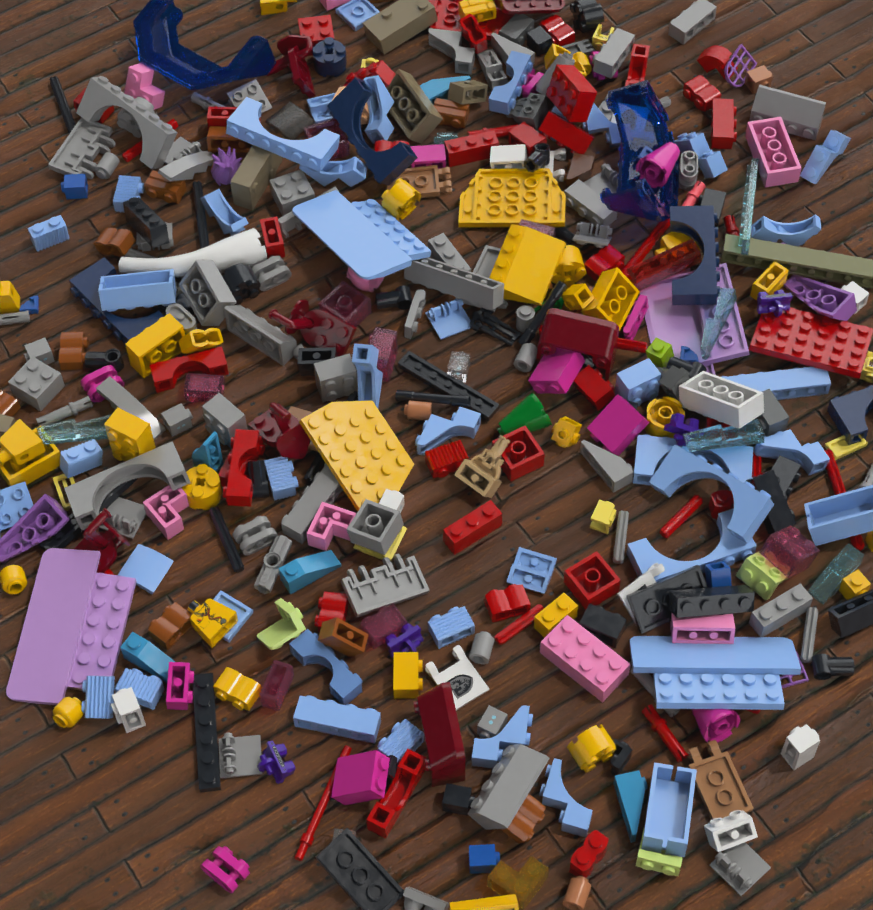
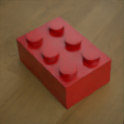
[546,64,598,122]

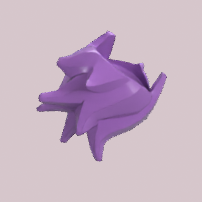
[211,146,242,186]

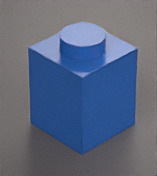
[61,174,88,199]
[705,561,732,588]
[469,844,500,874]

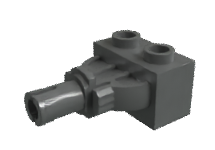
[506,93,549,131]
[656,365,690,410]

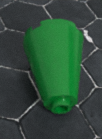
[497,393,552,436]

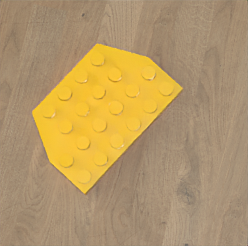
[458,168,566,227]
[299,401,414,511]

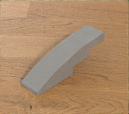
[477,49,508,91]
[158,151,218,181]
[96,376,166,440]

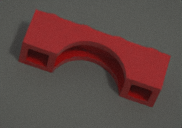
[623,43,650,105]
[149,346,229,393]
[223,429,260,507]
[366,749,426,838]

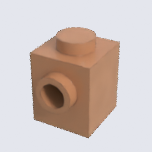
[745,65,773,94]

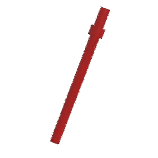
[294,745,352,861]

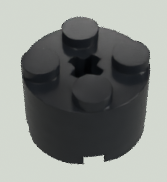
[570,0,604,33]
[223,263,260,305]

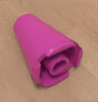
[636,142,680,188]
[691,709,740,743]

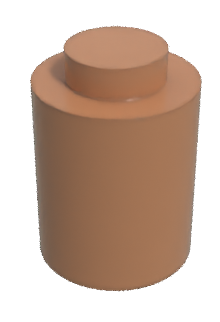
[404,400,432,421]
[563,876,591,910]

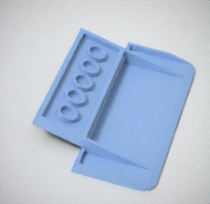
[292,190,431,280]
[630,636,801,710]

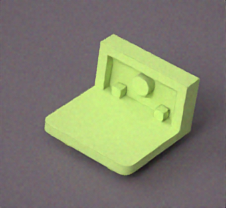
[735,548,795,600]
[257,598,306,650]
[636,829,682,876]

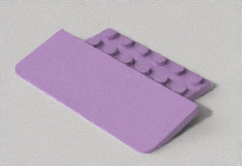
[636,262,750,375]
[6,548,137,705]

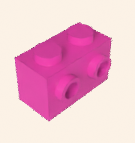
[166,662,194,710]

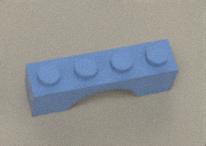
[488,51,533,115]
[289,629,363,705]

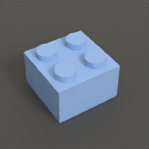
[614,358,661,406]

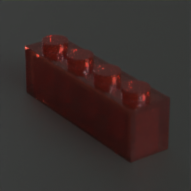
[627,238,701,291]

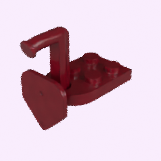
[260,35,316,99]
[268,299,357,357]
[248,402,311,459]
[74,508,131,573]

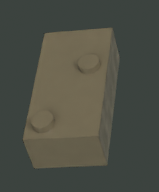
[362,0,438,55]
[386,69,443,144]
[230,145,283,210]

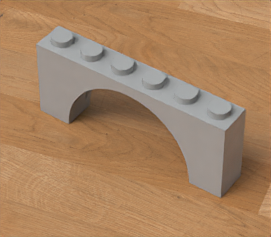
[76,76,178,169]
[64,441,191,530]

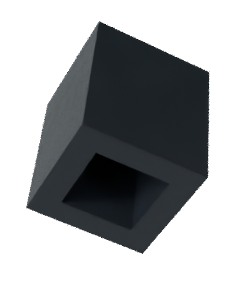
[526,26,552,56]
[442,783,475,816]

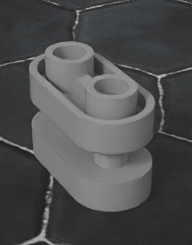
[678,151,698,191]
[252,256,292,291]
[166,303,197,335]
[233,516,278,555]

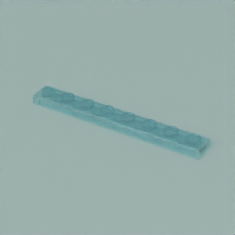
[738,158,759,255]

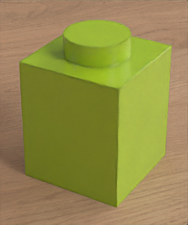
[646,337,674,368]

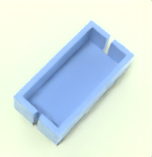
[98,269,177,312]
[804,485,873,546]
[641,762,697,857]

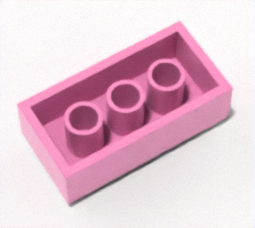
[745,117,801,187]
[540,615,630,703]

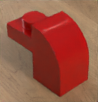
[697,45,738,80]

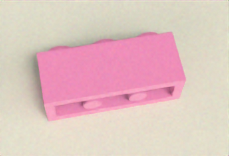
[670,613,735,644]

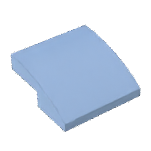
[307,93,338,128]
[117,544,174,594]
[506,547,557,594]

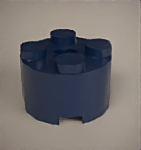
[313,37,347,77]

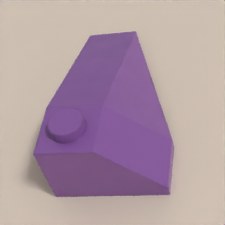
[784,275,857,321]
[0,494,70,563]

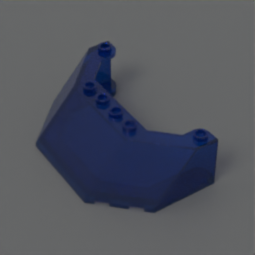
[133,0,276,91]
[600,80,680,222]

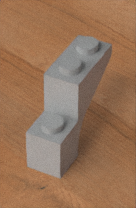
[428,28,475,75]

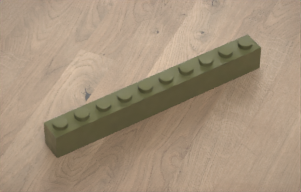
[720,234,873,289]

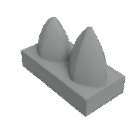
[403,887,449,910]

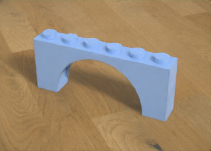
[226,97,340,172]
[633,434,753,491]
[649,445,774,544]
[626,508,757,582]

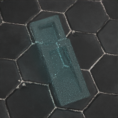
[808,543,864,605]

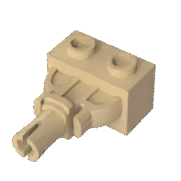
[454,435,510,498]

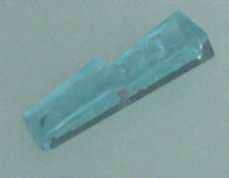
[700,288,737,360]
[37,414,111,445]
[683,419,764,452]

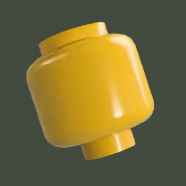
[0,565,27,594]
[53,697,84,728]

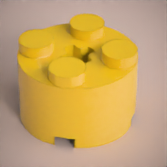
[381,178,421,221]
[552,245,586,288]
[645,396,685,438]
[181,464,222,510]
[567,724,616,773]

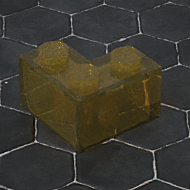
[487,856,549,910]

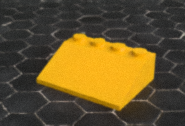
[489,224,566,306]

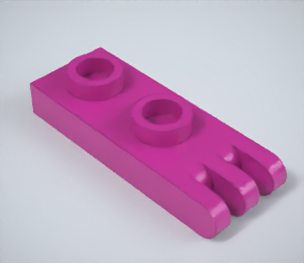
[623,294,649,340]

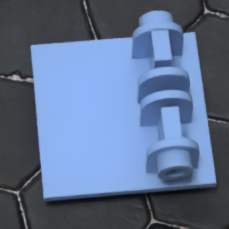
[425,298,470,340]
[0,481,33,531]

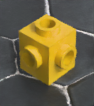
[551,416,582,448]

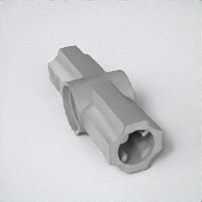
[254,535,292,594]

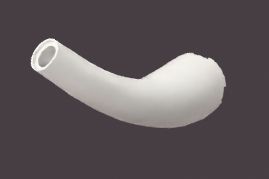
[118,228,267,277]

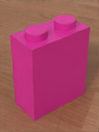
[528,348,586,394]
[587,394,650,456]
[331,750,390,805]

